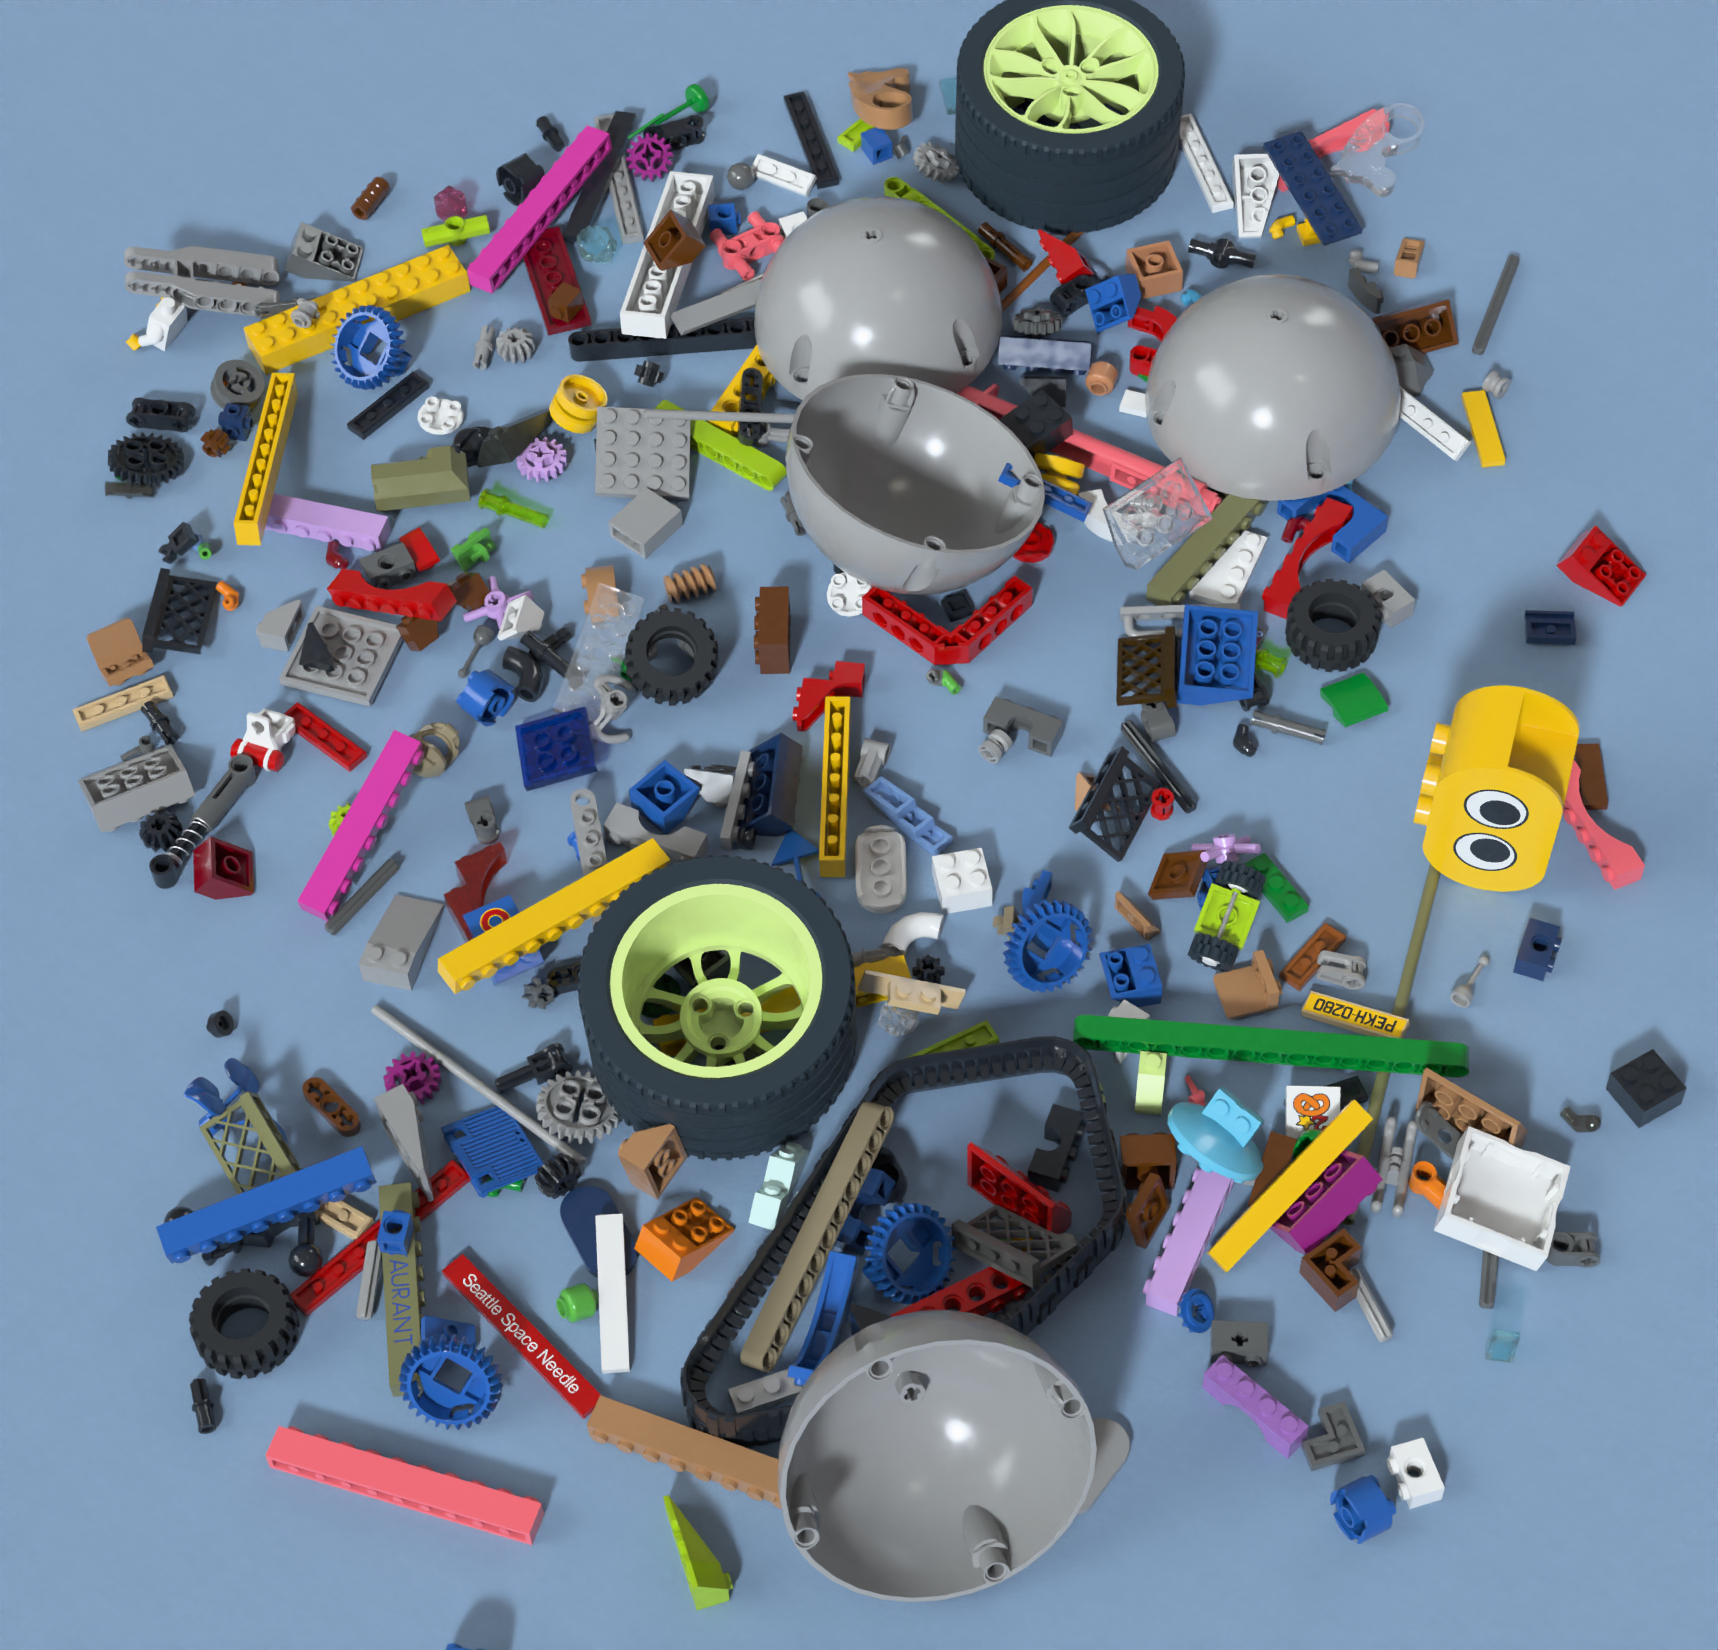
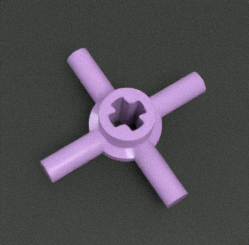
[463,576,534,631]
[1191,834,1261,864]

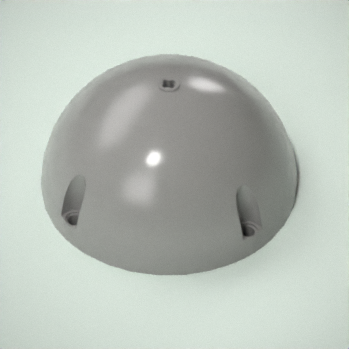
[754,196,1002,410]
[1145,274,1401,501]
[785,374,1045,595]
[777,1310,1097,1602]

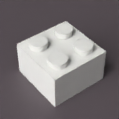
[932,848,992,915]

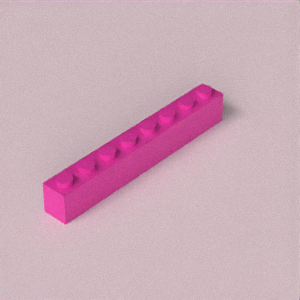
[297,730,424,921]

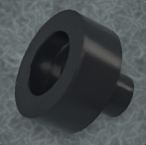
[206,1010,234,1038]

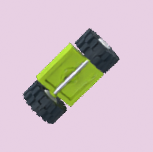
[1188,861,1266,972]

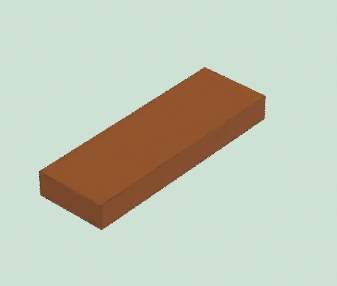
[1279,922,1346,991]

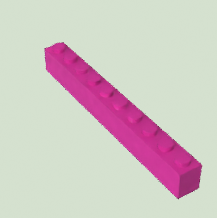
[467,125,612,294]

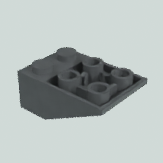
[284,222,363,282]

